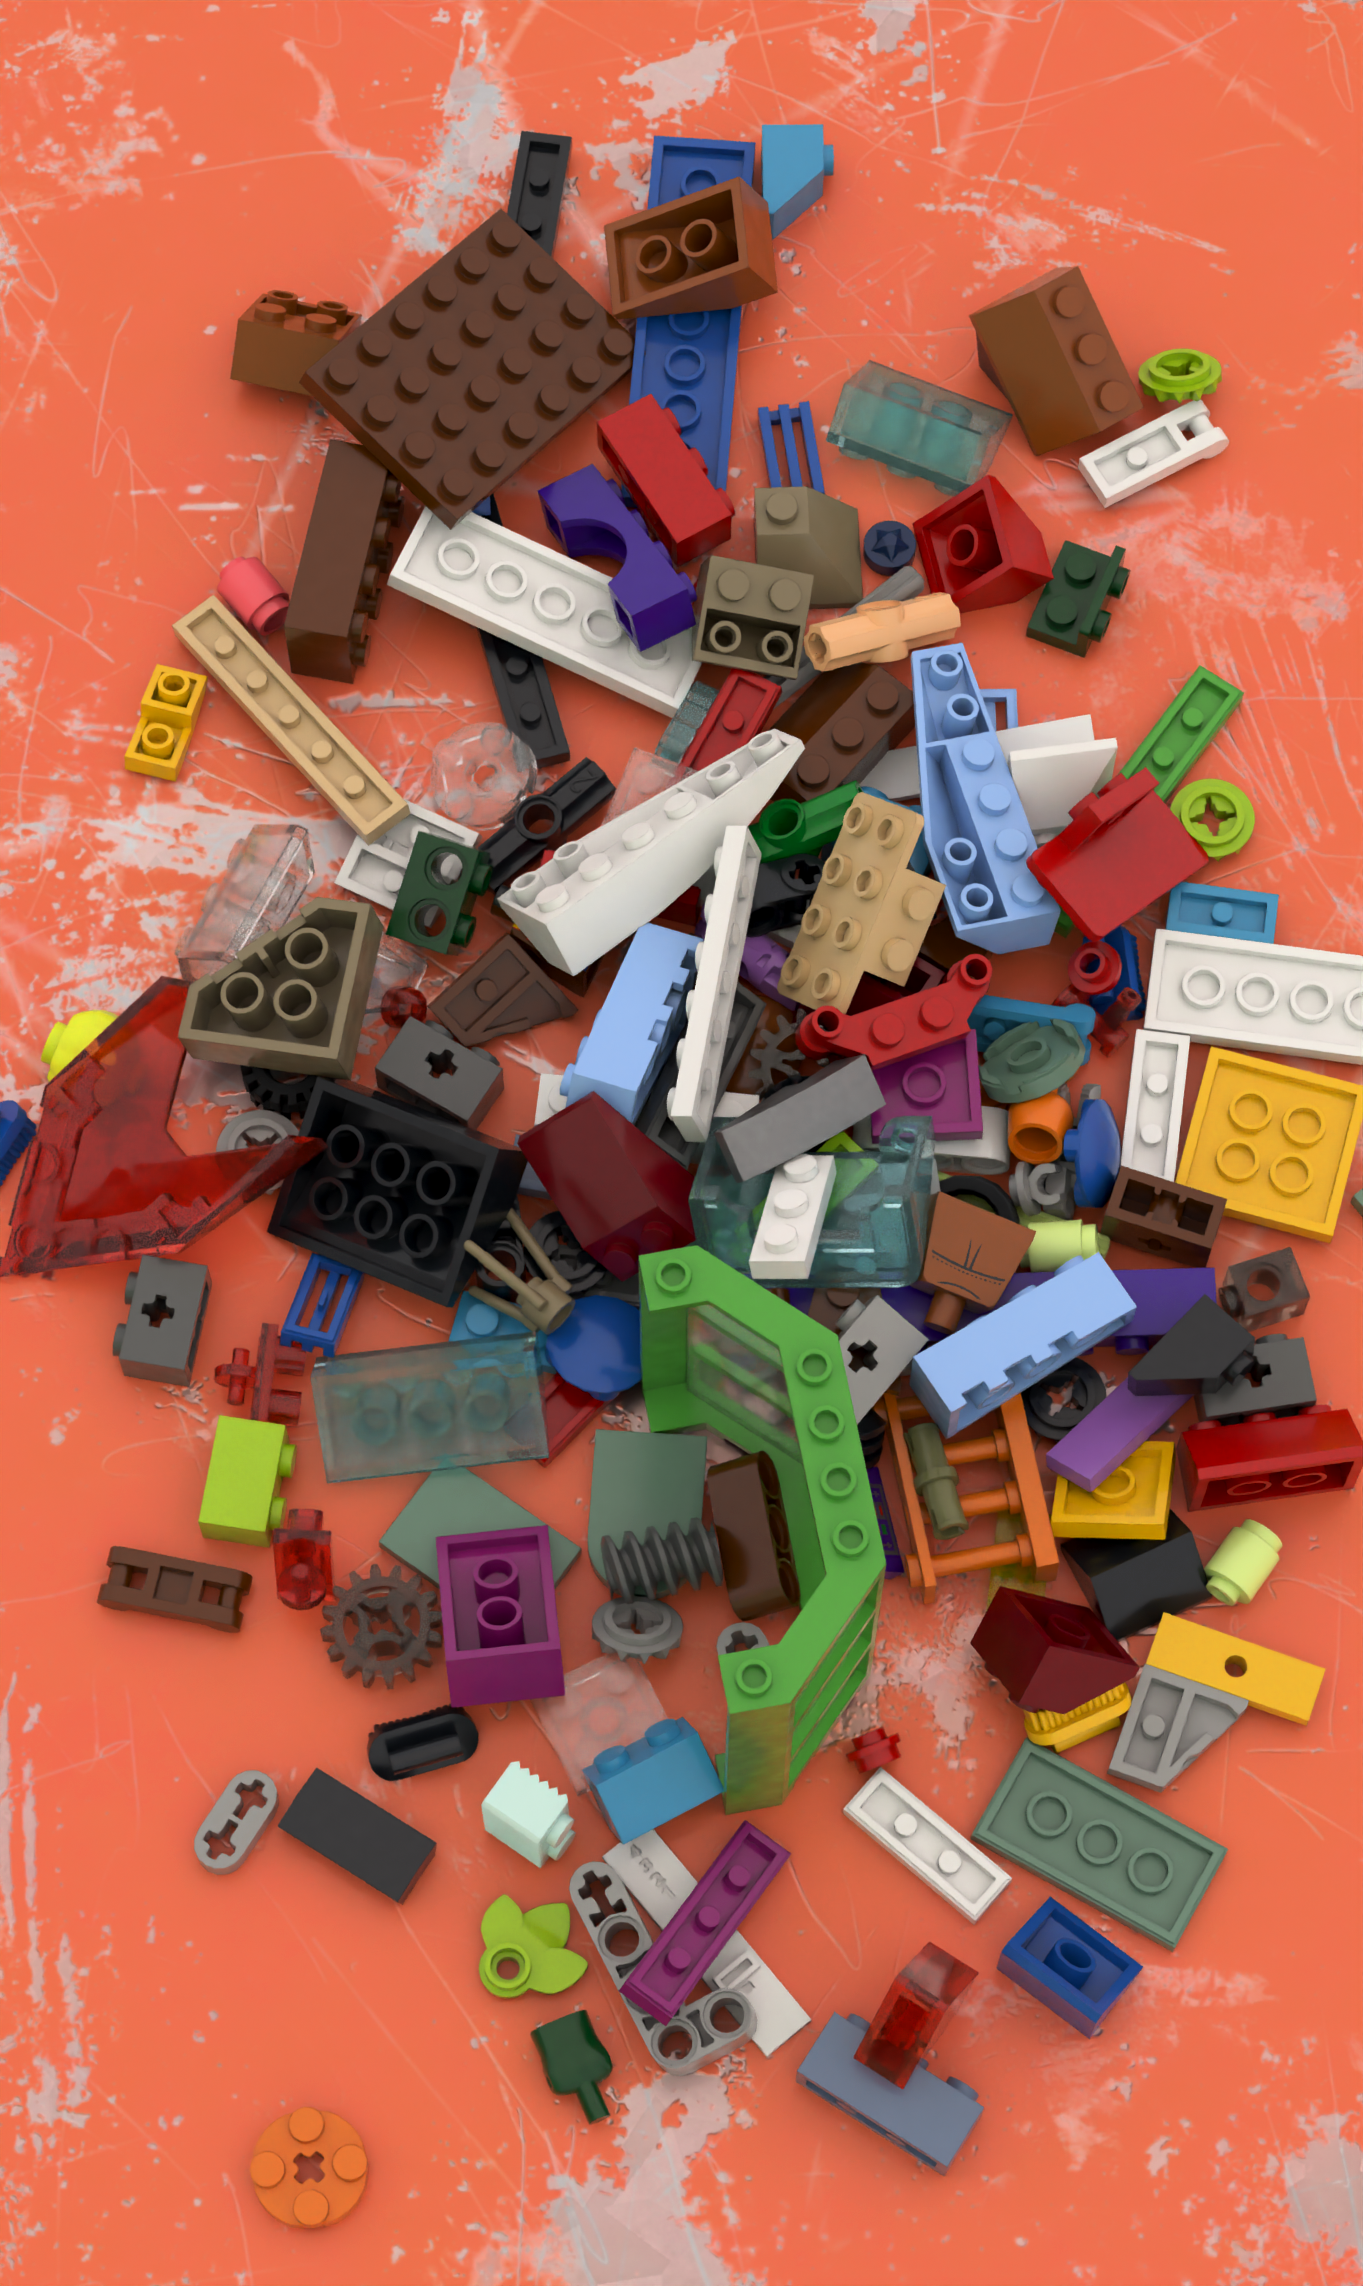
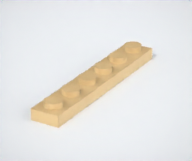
[172,595,410,846]

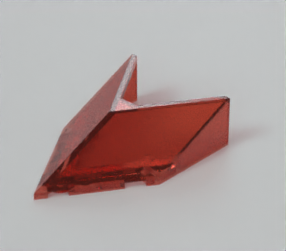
[0,976,328,1278]

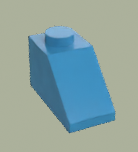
[761,124,834,240]

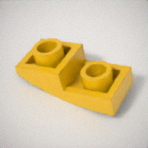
[124,664,208,782]

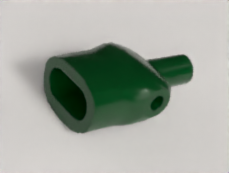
[530,2010,613,2125]

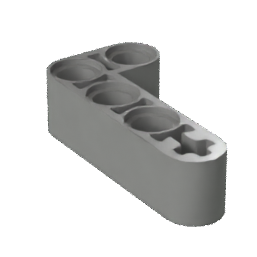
[569,1861,757,2076]

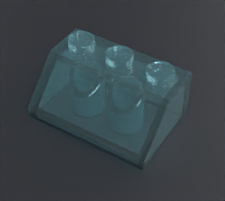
[826,360,1013,496]

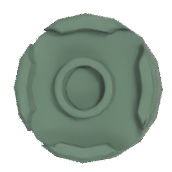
[978,1019,1086,1103]

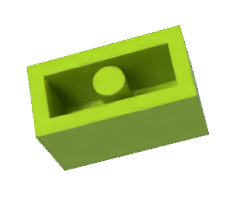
[198,1415,297,1548]

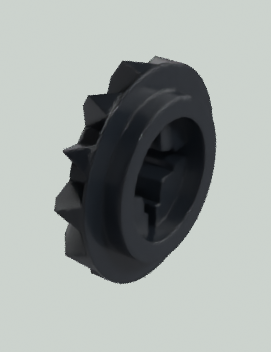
[523,1211,608,1294]
[1021,1358,1107,1442]

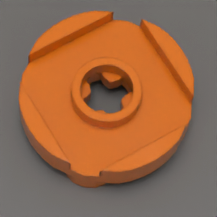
[250,2107,369,2229]

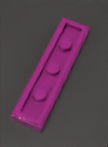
[619,1820,791,2026]

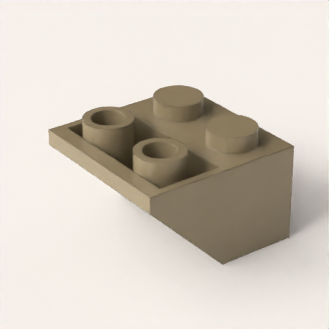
[692,555,814,680]

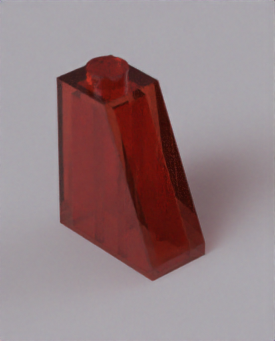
[853,1941,979,2089]

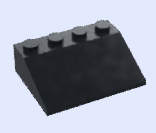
[267,1076,528,1307]

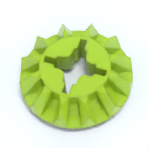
[1138,349,1222,404]
[1170,779,1255,861]

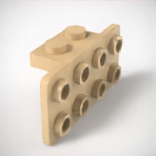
[777,792,946,1014]

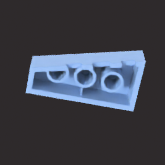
[560,922,704,1125]

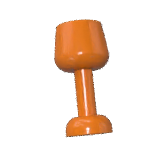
[1008,1068,1079,1165]

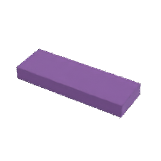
[1046,1377,1194,1493]

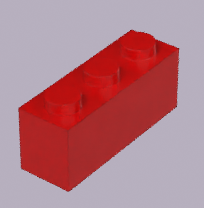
[597,394,735,567]

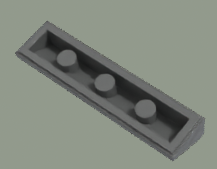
[635,982,767,1170]

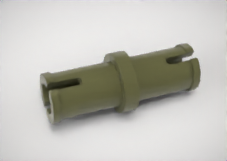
[903,1423,969,1540]

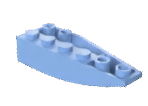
[910,643,1061,955]

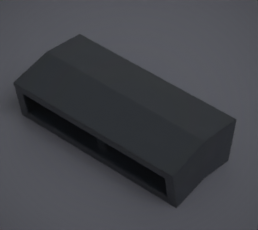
[278,1768,437,1905]

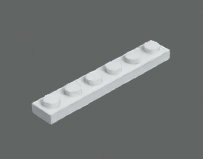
[667,826,762,1142]

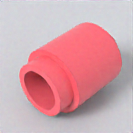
[217,557,289,636]

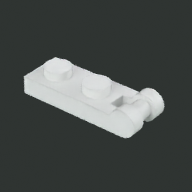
[1078,399,1229,508]

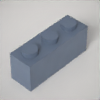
[796,2012,984,2176]

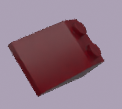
[517,1091,712,1282]

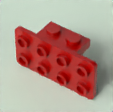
[1026,767,1209,942]

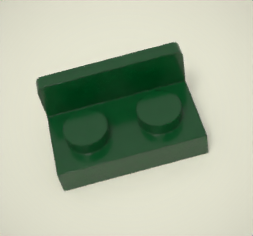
[1026,540,1131,658]

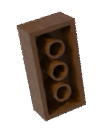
[284,439,405,684]

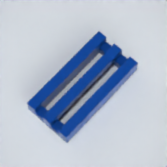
[758,401,825,494]
[280,1253,365,1358]

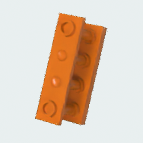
[872,1393,1059,1604]

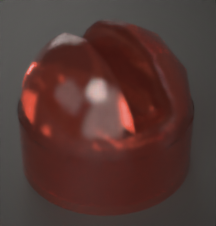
[380,986,428,1029]

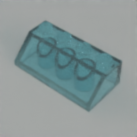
[310,1331,549,1484]

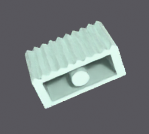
[481,1761,576,1868]

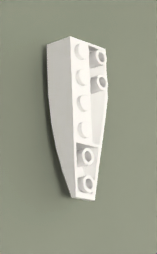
[497,728,805,976]

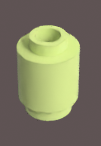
[1020,1219,1100,1272]
[1204,1519,1283,1606]

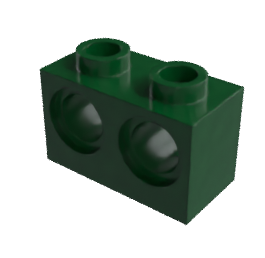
[386,831,493,956]

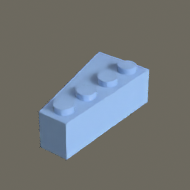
[909,1252,1137,1440]

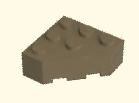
[178,897,383,1080]

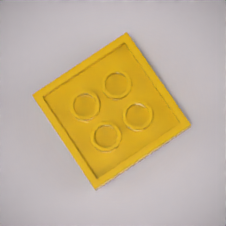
[1175,1046,1363,1243]

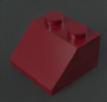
[970,1586,1140,1714]

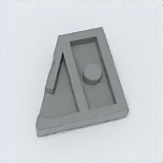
[1107,1664,1249,1793]

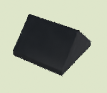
[1060,1509,1212,1642]

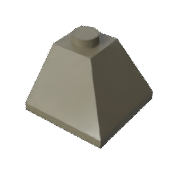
[754,486,863,609]

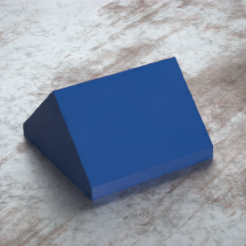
[997,1897,1143,2039]

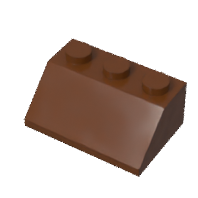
[969,266,1144,456]

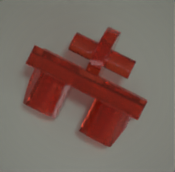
[214,1323,306,1427]
[273,1509,335,1611]

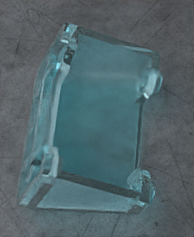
[688,1116,935,1288]

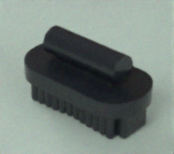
[367,1703,478,1781]

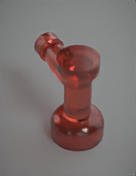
[1051,983,1141,1058]

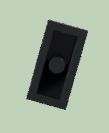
[1128,1294,1255,1396]

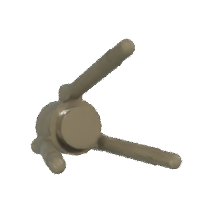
[464,1208,576,1335]

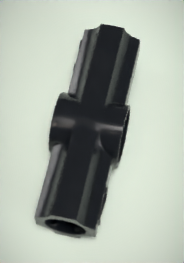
[477,757,618,895]

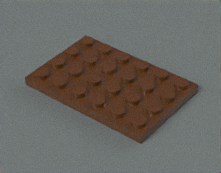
[299,209,646,530]

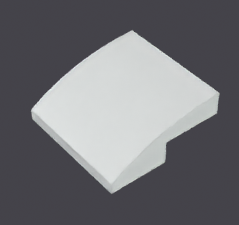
[334,799,482,928]

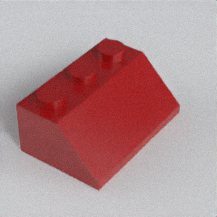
[1176,1405,1363,1512]

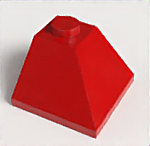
[912,475,1054,614]

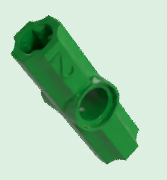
[713,780,863,865]

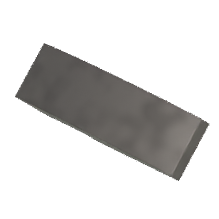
[714,1054,886,1183]

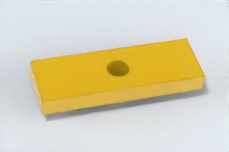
[1146,1612,1326,1726]

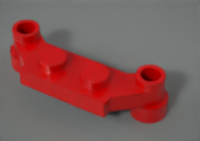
[795,954,993,1071]

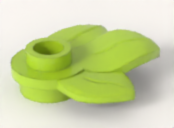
[479,1894,588,1999]

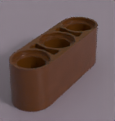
[707,1451,801,1622]

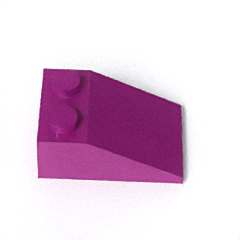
[436,1525,565,1708]

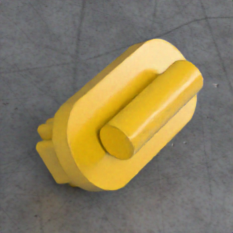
[1023,1682,1132,1754]

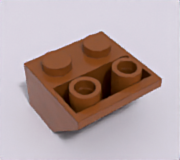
[230,290,362,396]

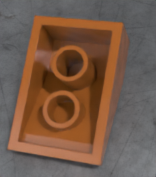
[604,177,778,319]

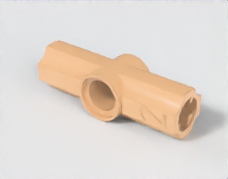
[804,592,961,671]

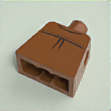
[908,1191,1036,1335]

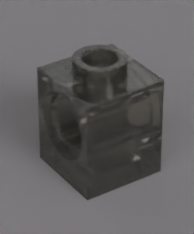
[1219,1247,1310,1332]

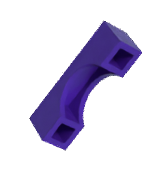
[537,464,697,652]

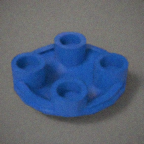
[1064,1099,1121,1208]
[545,1295,642,1401]

